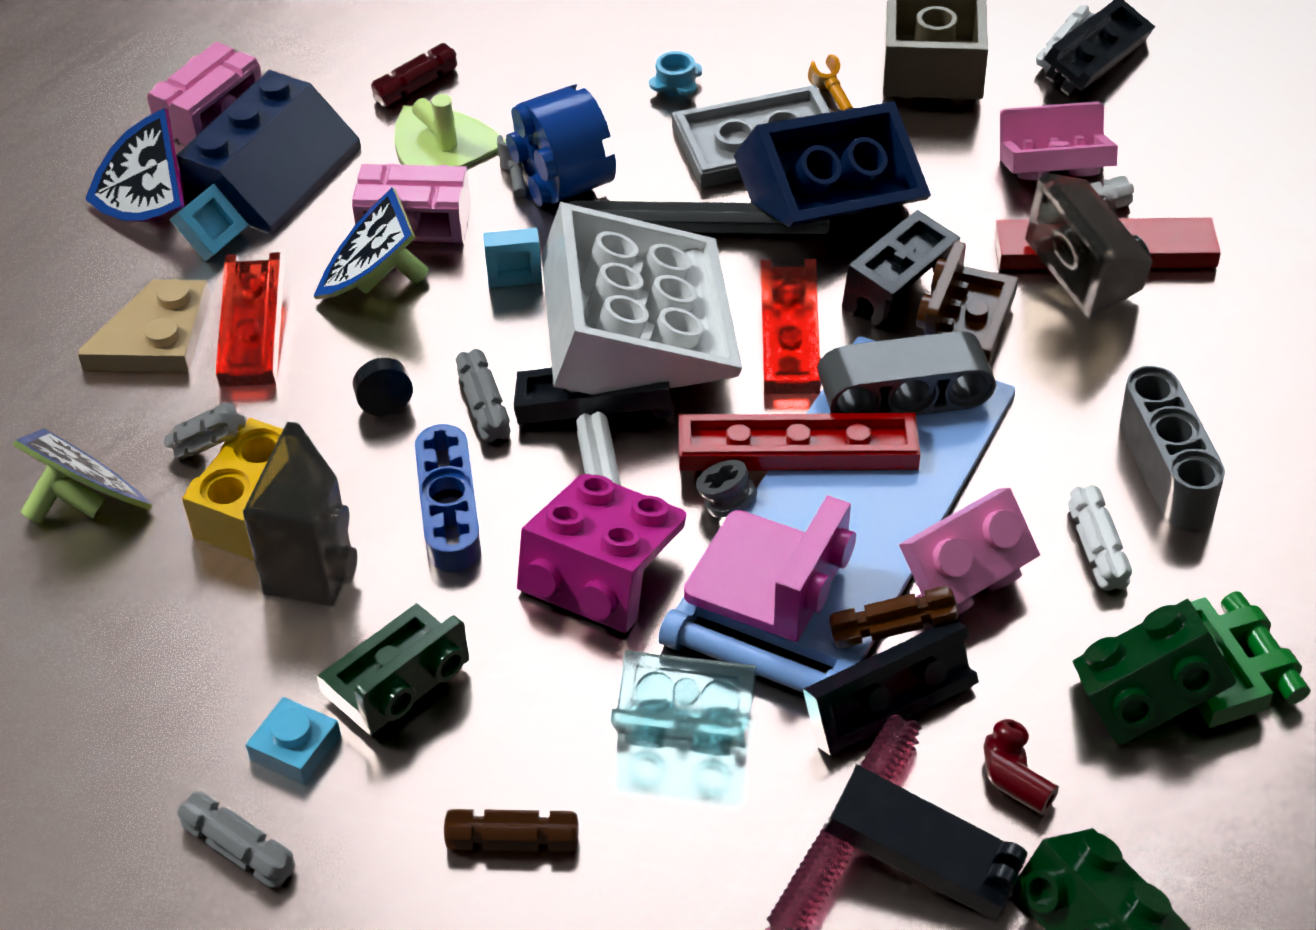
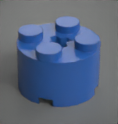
[506,84,617,206]

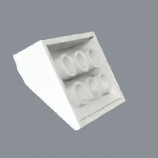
[541,202,743,395]

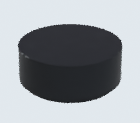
[352,357,413,416]

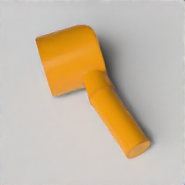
[807,54,854,110]

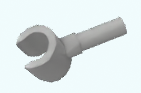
[497,135,527,198]

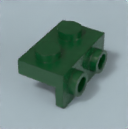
[1071,598,1236,745]
[317,602,470,736]
[1012,828,1191,930]

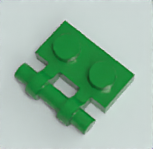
[1191,591,1311,728]

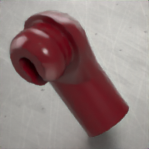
[982,718,1059,815]

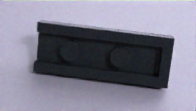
[1044,0,1156,96]
[513,367,675,425]
[803,620,979,756]
[823,764,1028,921]

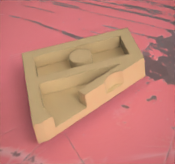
[78,279,211,372]

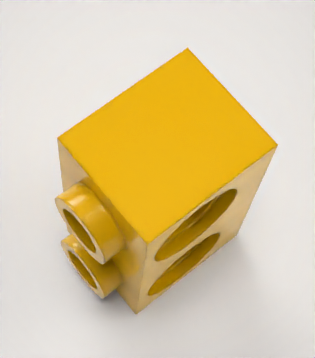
[182,417,319,561]

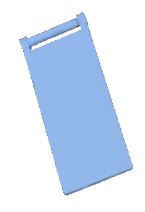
[658,337,1016,693]

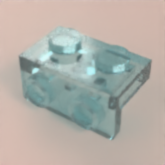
[610,651,757,756]

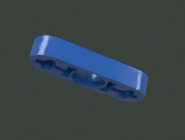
[414,424,482,572]

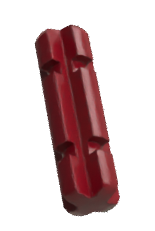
[371,43,458,107]

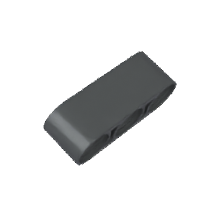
[817,331,996,415]
[1119,365,1226,530]

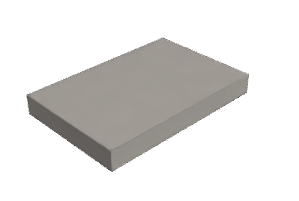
[672,85,831,188]

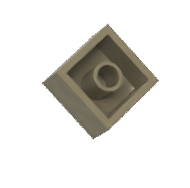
[883,0,989,100]

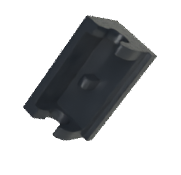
[841,209,961,325]

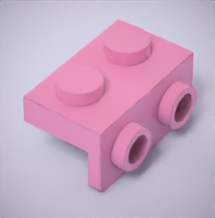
[999,102,1118,180]
[899,487,1041,614]

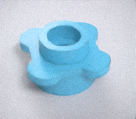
[649,51,703,96]

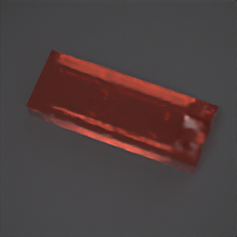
[215,252,284,387]
[760,259,821,395]

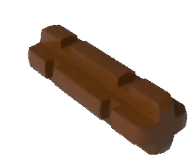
[829,586,959,648]
[443,808,580,852]

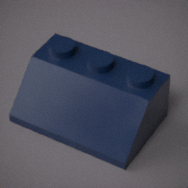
[176,69,361,235]
[734,101,932,227]

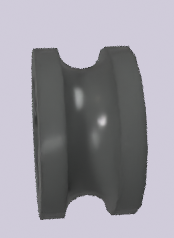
[696,460,757,517]

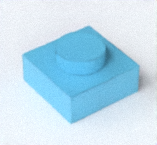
[170,184,248,261]
[483,228,543,288]
[245,697,341,785]

